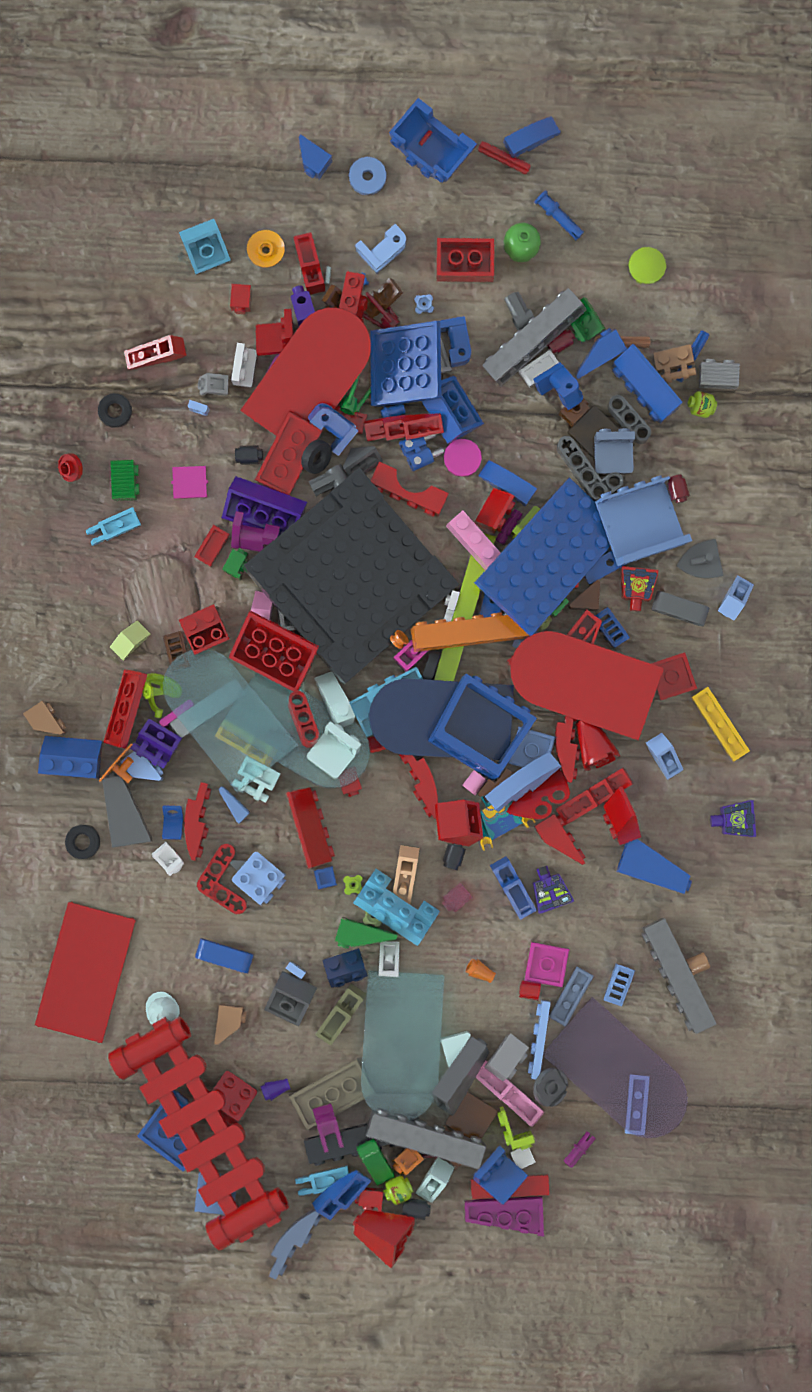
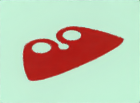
[507,769,570,819]

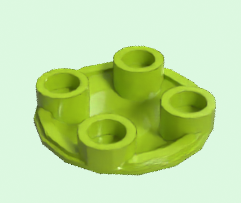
[629,247,666,284]

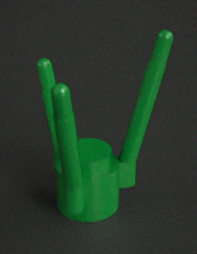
[339,374,371,415]

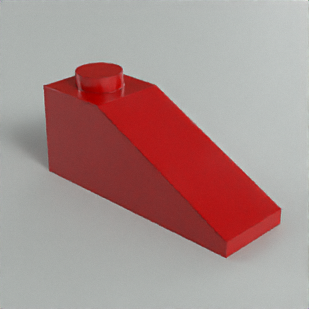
[124,335,187,370]

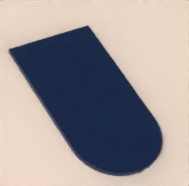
[368,678,514,760]

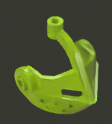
[143,673,182,718]

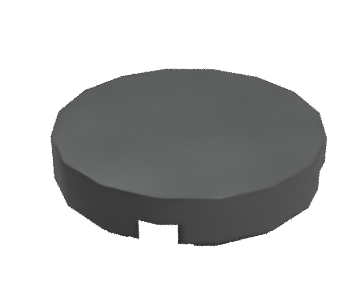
[533,1068,568,1107]

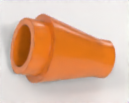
[465,958,496,983]

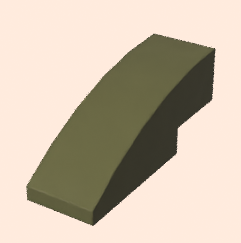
[315,983,367,1046]

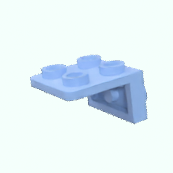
[232,852,286,905]

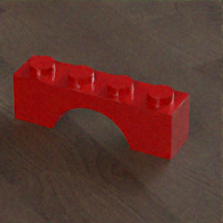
[371,461,449,517]

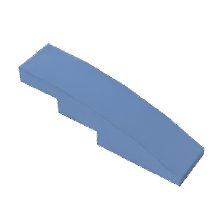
[485,752,561,812]

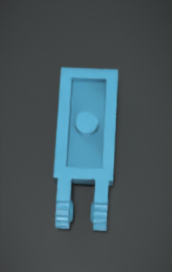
[86,507,141,545]
[295,1165,349,1196]

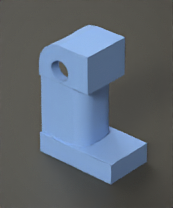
[355,224,406,274]

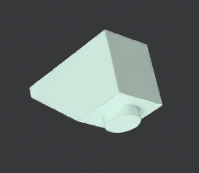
[415,1157,455,1203]

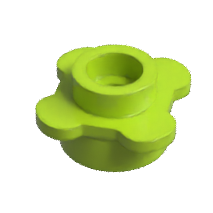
[343,875,363,895]

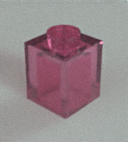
[442,882,473,912]

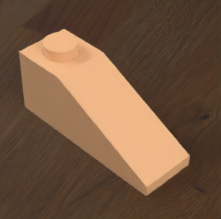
[393,845,419,904]

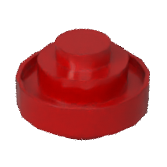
[58,453,83,482]

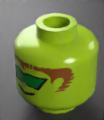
[687,391,717,418]
[383,1175,414,1205]

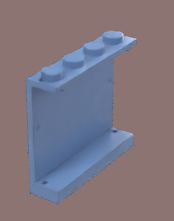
[595,475,692,567]

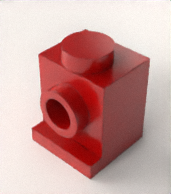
[355,1187,383,1212]

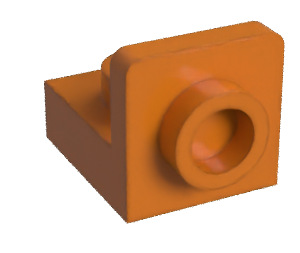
[392,1148,424,1175]

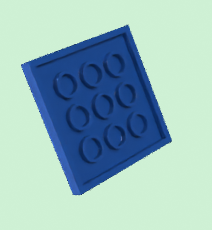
[370,321,441,407]

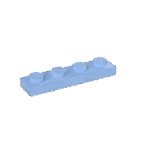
[528,1000,551,1079]

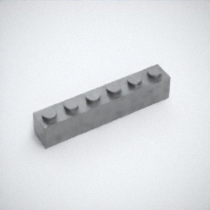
[482,288,587,387]
[641,918,717,1034]
[366,1108,486,1169]

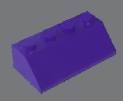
[222,476,307,536]

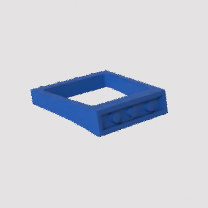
[428,673,537,781]

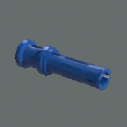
[534,190,584,241]

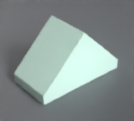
[441,1031,471,1067]

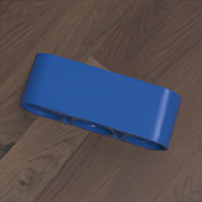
[195,939,254,974]

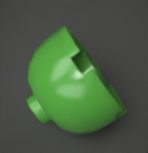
[503,222,541,262]

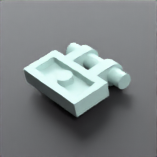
[232,756,281,803]

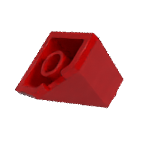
[353,1209,415,1268]

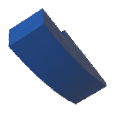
[503,116,561,158]
[478,460,537,507]
[490,856,537,920]
[312,1170,371,1220]

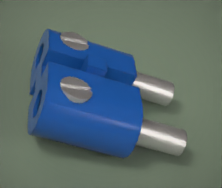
[399,434,444,471]

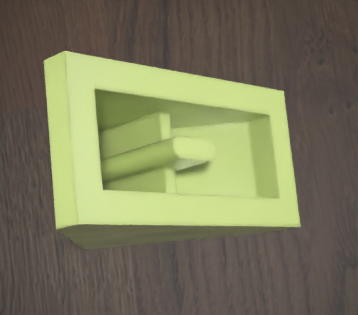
[110,621,151,661]

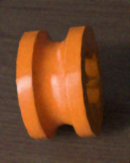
[390,630,409,649]

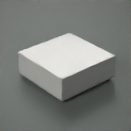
[510,1148,536,1169]

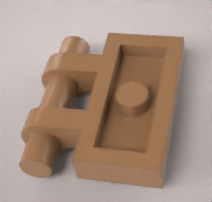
[654,344,697,383]

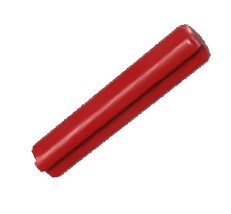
[478,141,531,175]

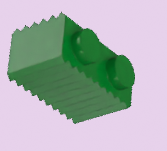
[110,460,140,501]

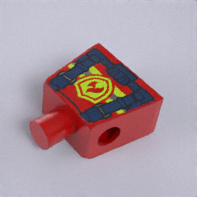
[620,566,659,612]

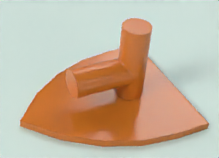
[99,744,134,783]

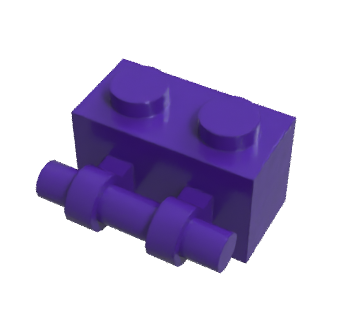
[130,719,182,769]

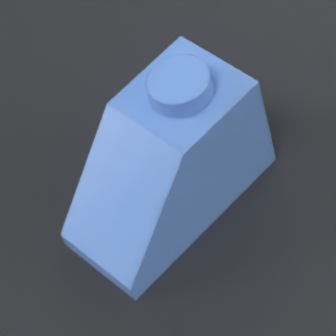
[718,575,754,620]
[646,733,683,780]

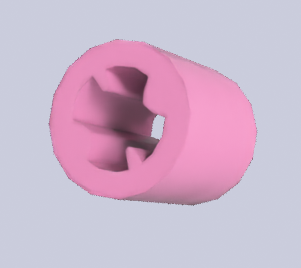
[462,771,487,796]

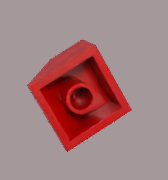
[602,786,641,845]

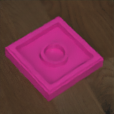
[524,942,569,988]

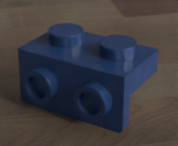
[322,948,368,988]

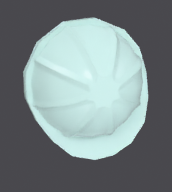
[146,992,180,1024]

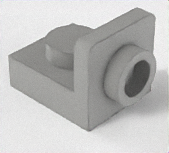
[198,373,228,396]

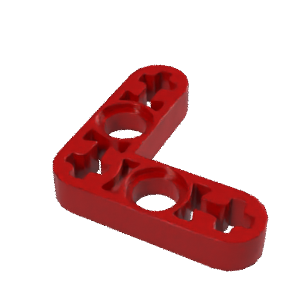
[197,844,247,914]

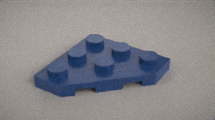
[137,1090,189,1171]

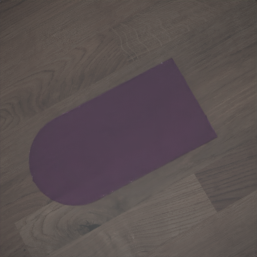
[543,997,688,1138]

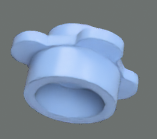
[414,294,434,314]

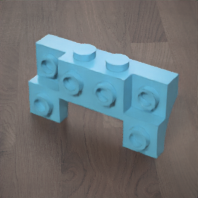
[349,667,423,737]
[353,869,440,946]

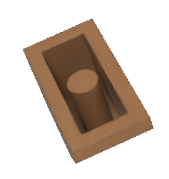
[214,1004,247,1045]

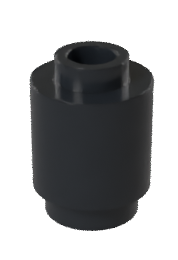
[235,445,263,465]
[443,843,466,871]
[402,1198,431,1220]

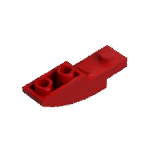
[555,715,580,783]
[399,754,438,819]
[185,782,212,861]

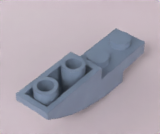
[269,1209,321,1280]

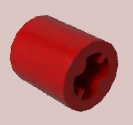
[519,980,541,1001]

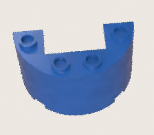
[389,98,477,183]

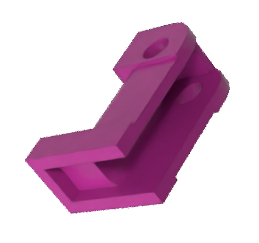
[231,511,280,552]
[312,1103,344,1152]

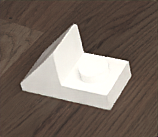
[379,941,399,977]

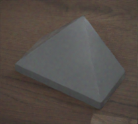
[343,446,383,477]

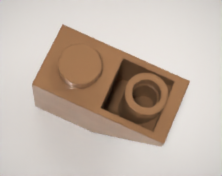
[23,701,67,736]

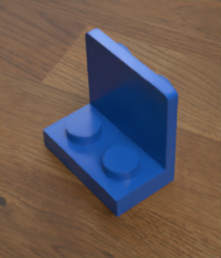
[473,1145,528,1205]

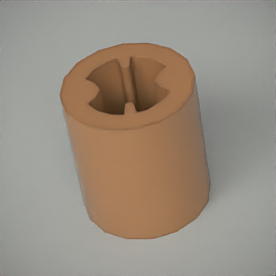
[686,952,710,975]

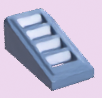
[219,786,250,824]
[603,964,635,1007]

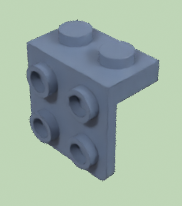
[594,428,635,474]

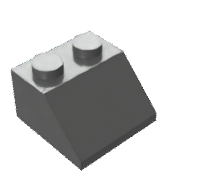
[264,971,317,1027]

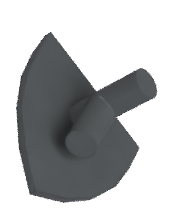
[677,539,724,579]

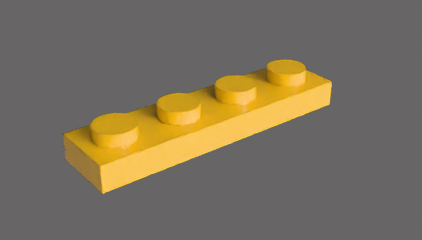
[691,687,750,762]

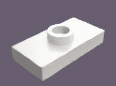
[519,350,559,388]

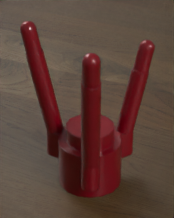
[363,292,400,329]

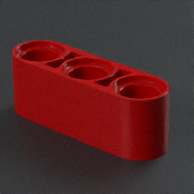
[288,691,319,748]

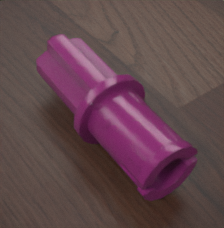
[564,1131,596,1168]

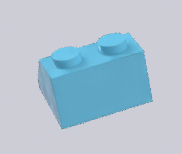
[179,219,231,274]

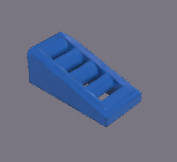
[595,607,630,649]

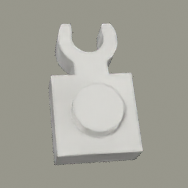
[444,590,460,622]

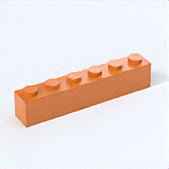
[411,613,529,652]

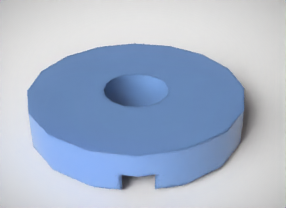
[349,157,387,195]

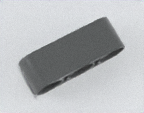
[607,395,651,444]
[651,591,710,627]

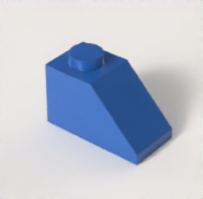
[299,135,332,180]

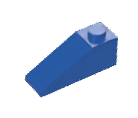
[575,328,627,379]

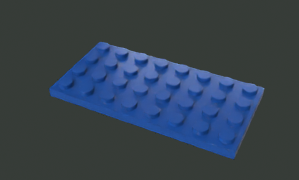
[474,478,610,636]

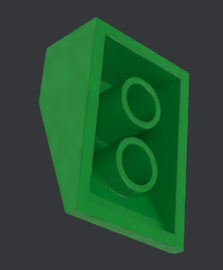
[335,917,398,949]

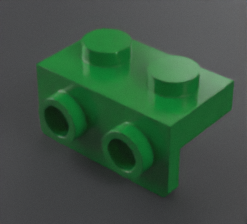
[571,297,606,342]

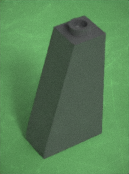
[102,773,153,848]
[431,1036,489,1116]

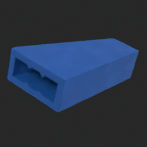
[616,839,692,894]

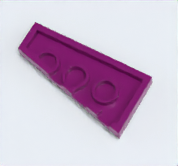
[464,1196,544,1237]

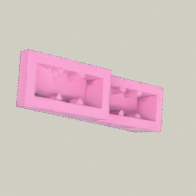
[476,1060,545,1127]

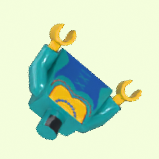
[480,794,535,851]

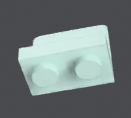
[307,721,361,779]

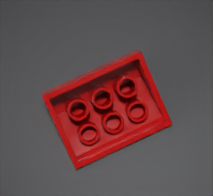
[228,610,319,692]
[286,787,335,868]

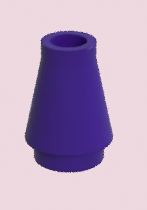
[260,1078,290,1101]

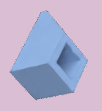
[120,752,164,781]

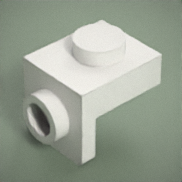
[151,842,184,876]

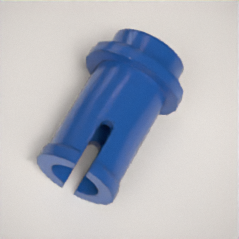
[380,404,406,418]

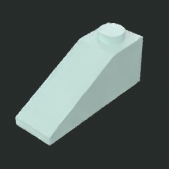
[314,671,355,727]

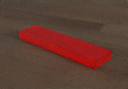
[471,1174,550,1199]

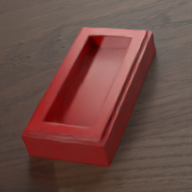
[194,524,230,567]

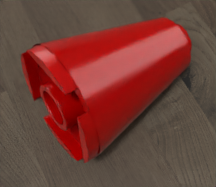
[576,720,620,771]

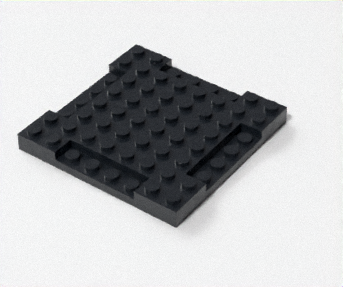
[242,468,459,685]

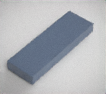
[548,966,594,1027]

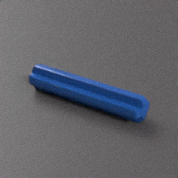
[676,330,709,382]

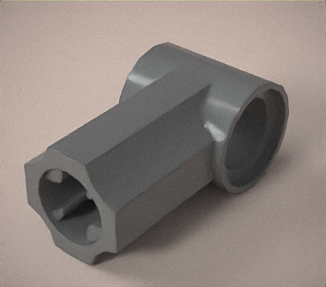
[504,291,534,331]
[309,464,348,497]

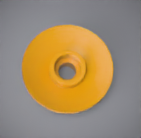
[247,230,285,268]

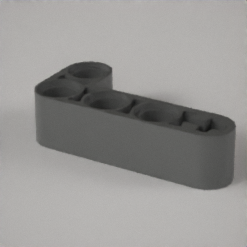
[557,436,623,501]

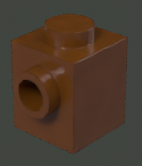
[559,398,590,427]

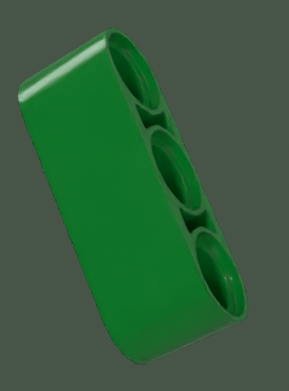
[356,1138,395,1186]

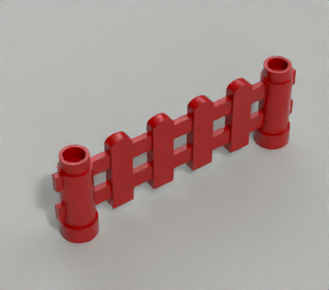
[108,1016,289,1251]

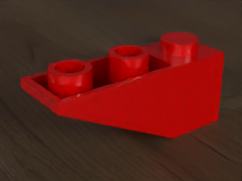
[534,814,586,865]

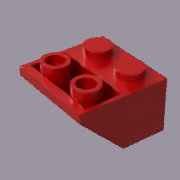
[474,488,516,534]
[179,604,230,655]
[435,800,483,847]

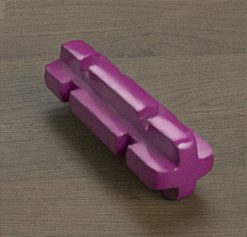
[496,509,522,545]

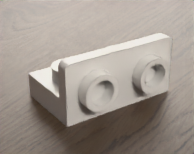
[231,343,257,387]

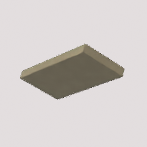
[289,1058,376,1131]

